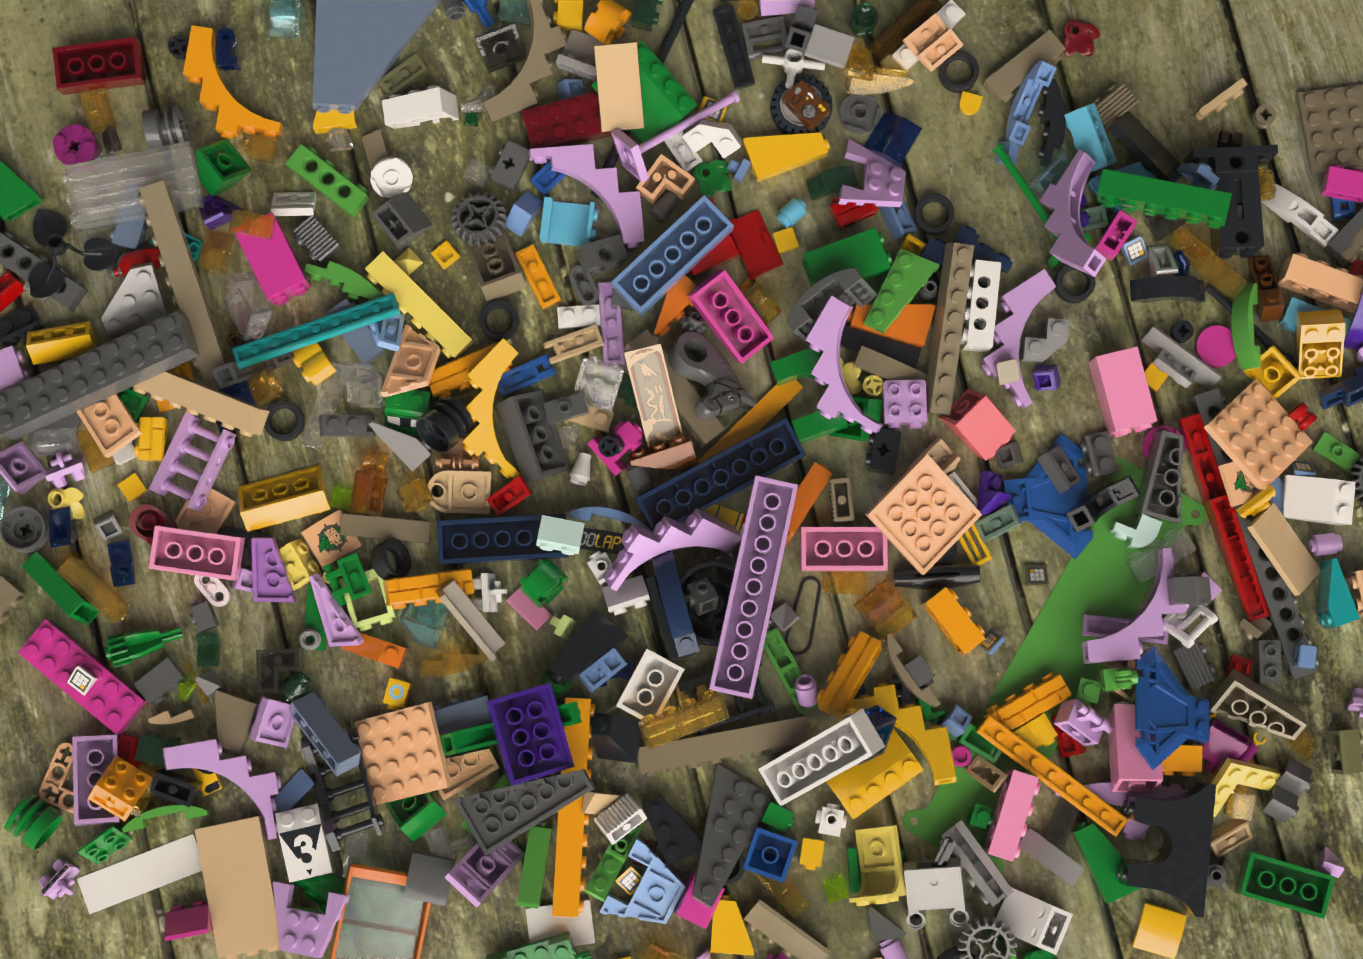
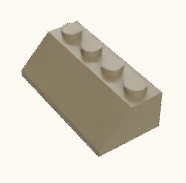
[743,896,831,959]

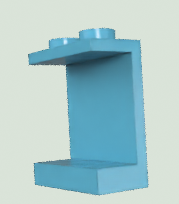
[540,197,599,246]

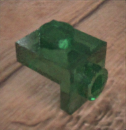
[196,632,221,667]

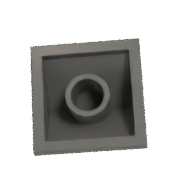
[865,905,907,942]

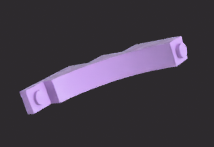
[528,144,645,249]

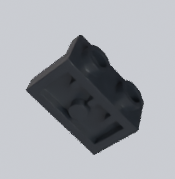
[0,304,44,346]

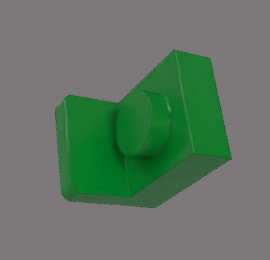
[915,697,946,724]

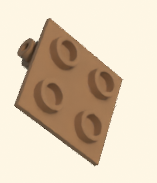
[436,432,480,473]

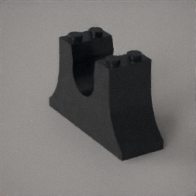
[1116,782,1216,917]

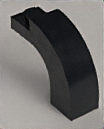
[1130,276,1205,303]
[1066,475,1140,532]

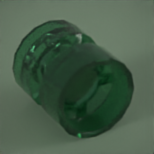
[849,3,878,38]

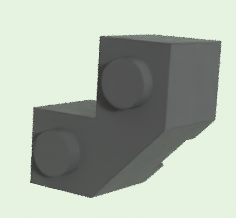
[1167,573,1212,606]
[1262,757,1313,823]

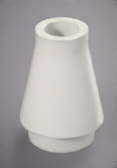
[569,453,591,486]

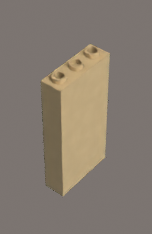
[195,815,280,959]

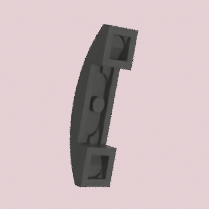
[211,352,293,390]

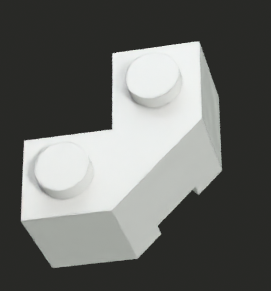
[682,119,742,158]

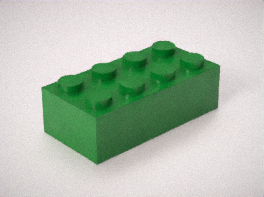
[1234,851,1335,919]

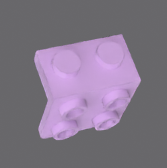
[882,380,927,430]

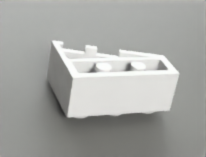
[382,85,459,129]

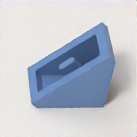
[505,191,544,238]

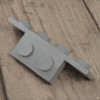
[1142,325,1222,391]

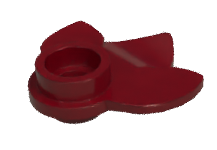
[1062,20,1100,57]

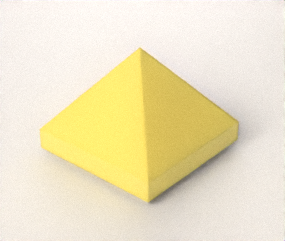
[394,248,423,276]

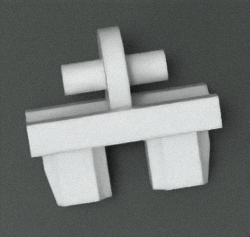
[472,573,507,612]

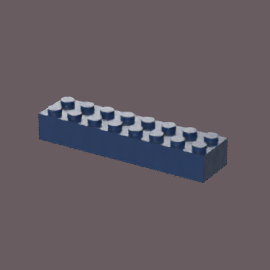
[634,418,806,532]

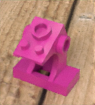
[588,421,644,476]

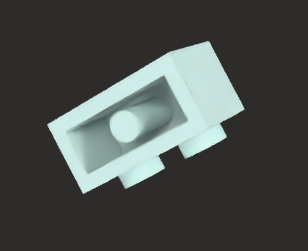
[536,515,585,555]

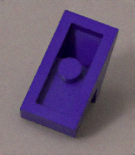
[977,471,1011,516]

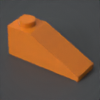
[341,632,408,669]

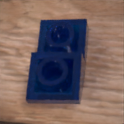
[107,540,136,587]

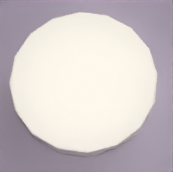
[370,157,413,199]

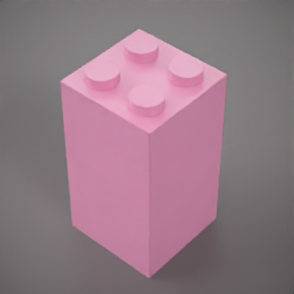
[1089,347,1157,438]
[1107,701,1163,793]

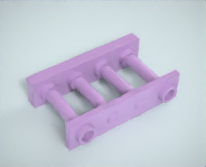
[149,412,236,512]

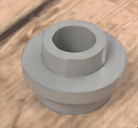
[299,629,321,650]

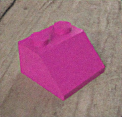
[164,900,213,941]

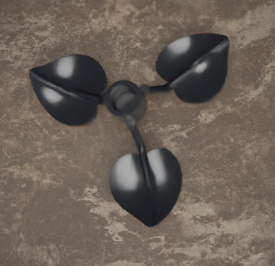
[28,209,120,298]

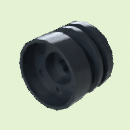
[416,396,473,454]

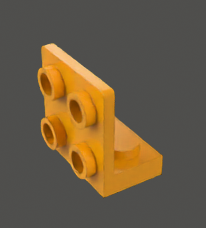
[87,756,153,821]

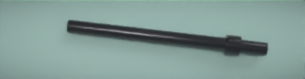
[1206,284,1297,370]

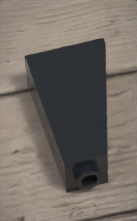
[546,609,628,686]

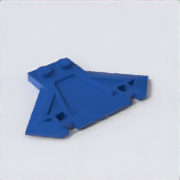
[1002,433,1093,559]
[1135,646,1210,770]

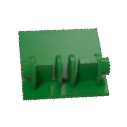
[77,825,132,864]

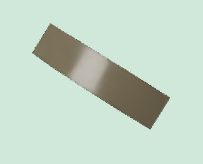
[885,633,941,707]

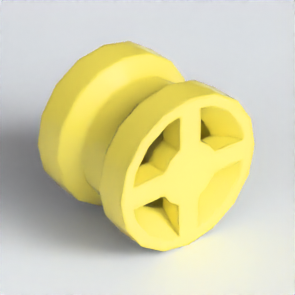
[863,375,884,398]

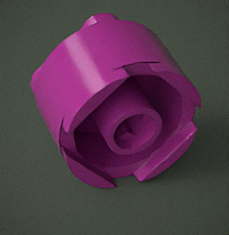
[53,124,102,171]

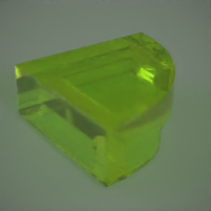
[177,680,197,702]

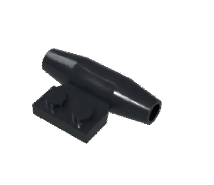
[894,542,980,590]

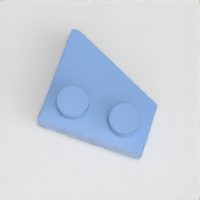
[369,314,405,352]

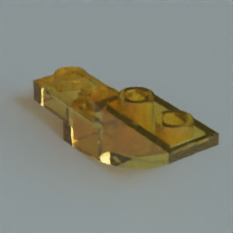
[1169,227,1247,299]

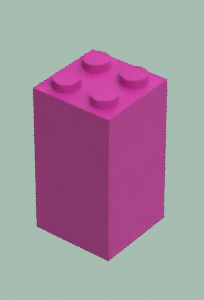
[234,212,312,306]

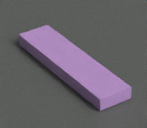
[598,281,625,366]
[1081,614,1168,645]

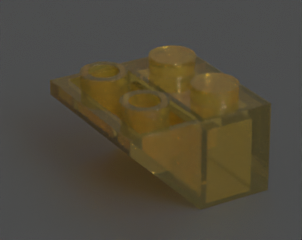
[854,579,918,642]

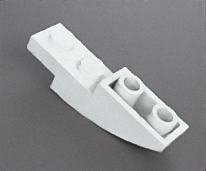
[1260,181,1339,248]

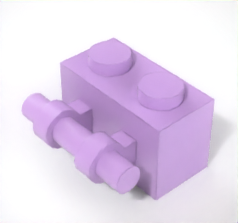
[1054,699,1113,746]

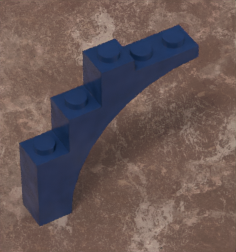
[875,226,1013,298]

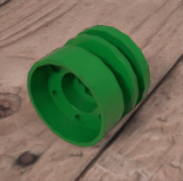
[4,792,63,851]

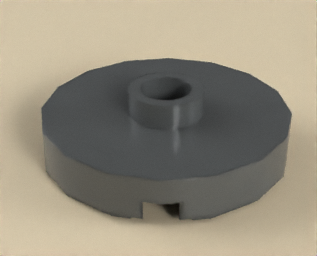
[839,91,881,134]

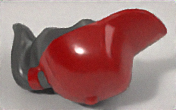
[107,248,161,278]

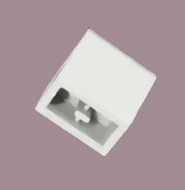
[602,575,650,616]

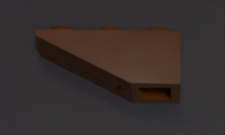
[1248,255,1285,322]

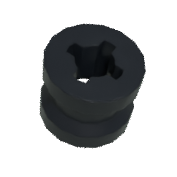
[168,35,189,60]
[1169,320,1194,344]
[598,434,624,457]

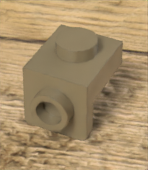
[1239,618,1272,640]

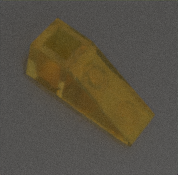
[249,370,284,407]

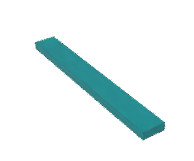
[232,293,401,369]

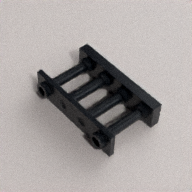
[678,660,775,736]

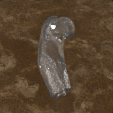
[460,85,496,113]

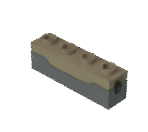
[1324,208,1363,267]

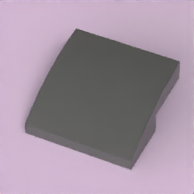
[403,851,456,906]

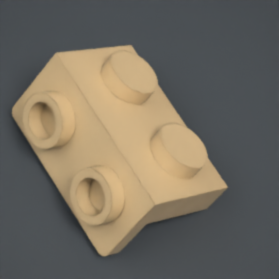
[908,437,961,474]

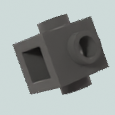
[685,577,719,616]

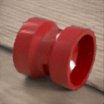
[1288,402,1318,431]

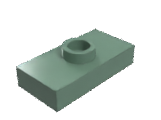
[975,504,1022,543]

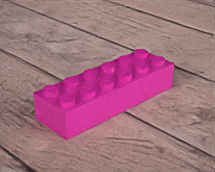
[18,619,148,734]

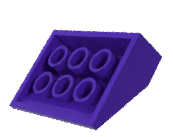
[486,683,575,786]

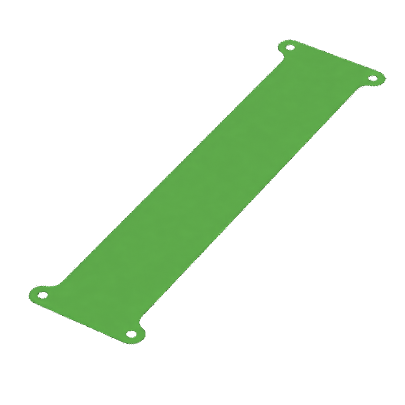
[903,457,1207,874]

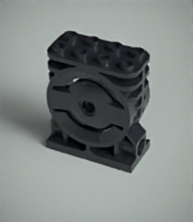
[646,551,773,662]

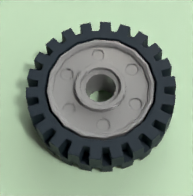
[770,74,832,135]

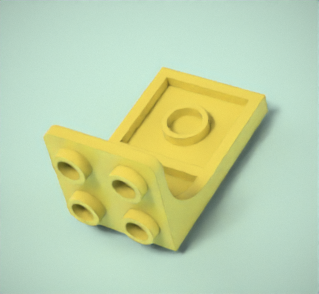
[849,825,906,906]

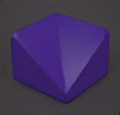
[1033,364,1061,391]

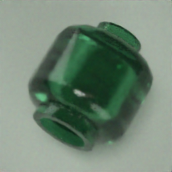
[280,671,312,704]

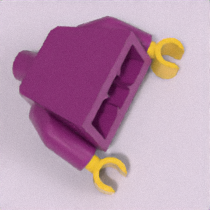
[1198,714,1266,774]

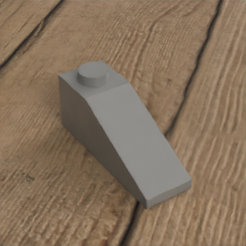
[369,422,431,472]

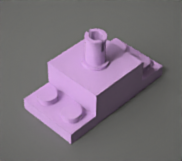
[444,841,525,908]

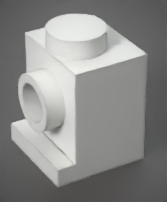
[587,551,612,586]

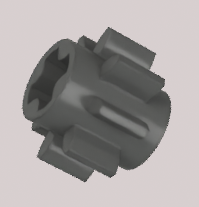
[679,311,707,334]

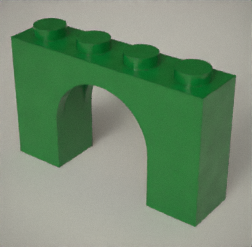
[770,348,848,444]

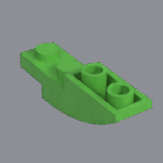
[304,261,382,302]
[584,823,644,902]

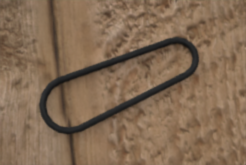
[785,577,821,655]

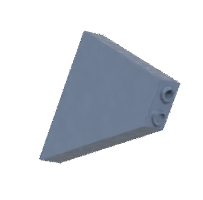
[313,0,443,114]

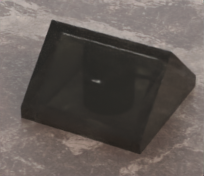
[475,22,526,74]

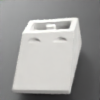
[995,887,1073,955]

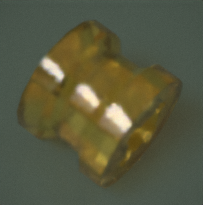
[737,0,758,23]

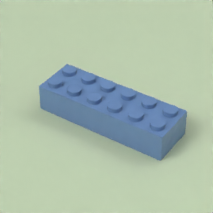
[611,195,734,317]

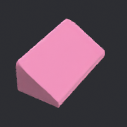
[506,587,552,631]

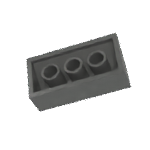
[496,390,570,483]

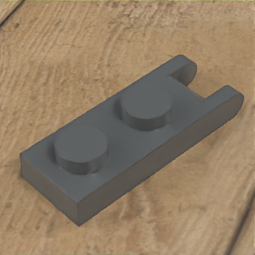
[319,415,375,437]

